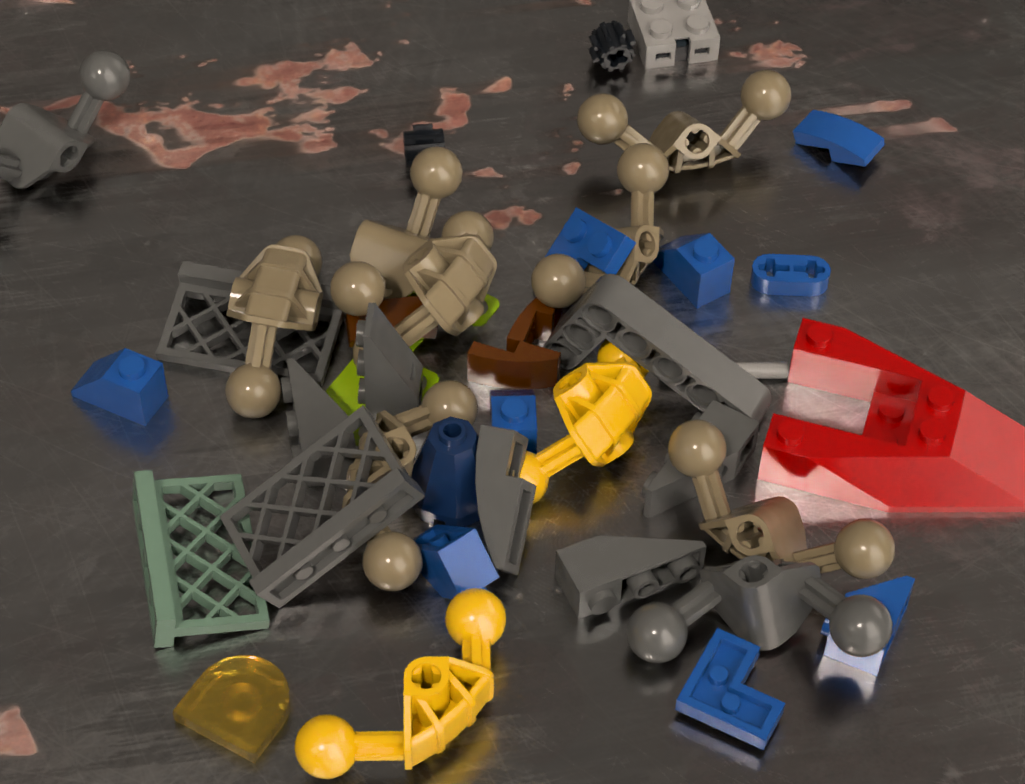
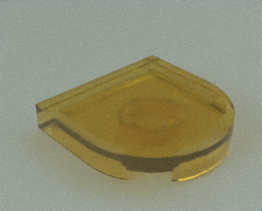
[173,655,290,764]

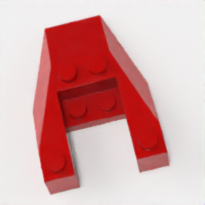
[758,318,1025,513]

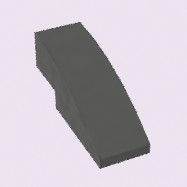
[475,425,536,576]

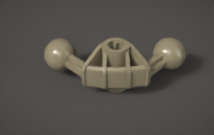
[577,70,791,174]
[531,143,669,308]
[330,147,463,316]
[352,211,497,368]
[225,235,324,419]
[342,380,478,592]
[668,419,895,579]

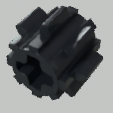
[588,20,636,72]
[403,123,445,167]

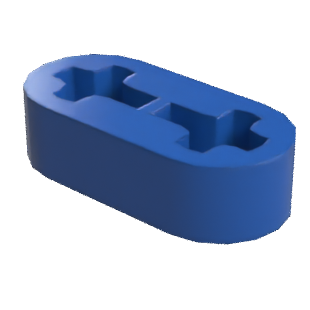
[750,254,831,297]

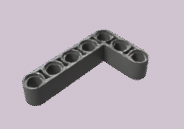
[543,274,772,422]

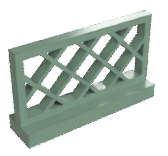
[132,470,270,648]

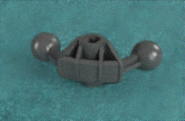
[0,50,130,189]
[626,555,892,663]

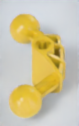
[520,339,652,504]
[295,588,506,779]

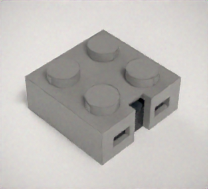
[627,0,720,70]

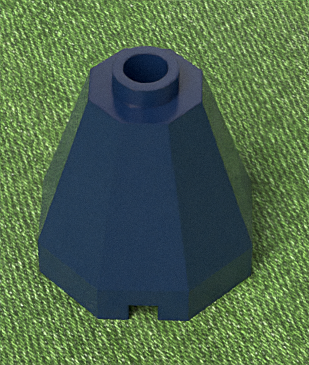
[411,416,480,527]

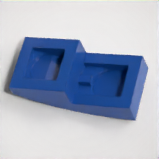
[793,110,885,167]

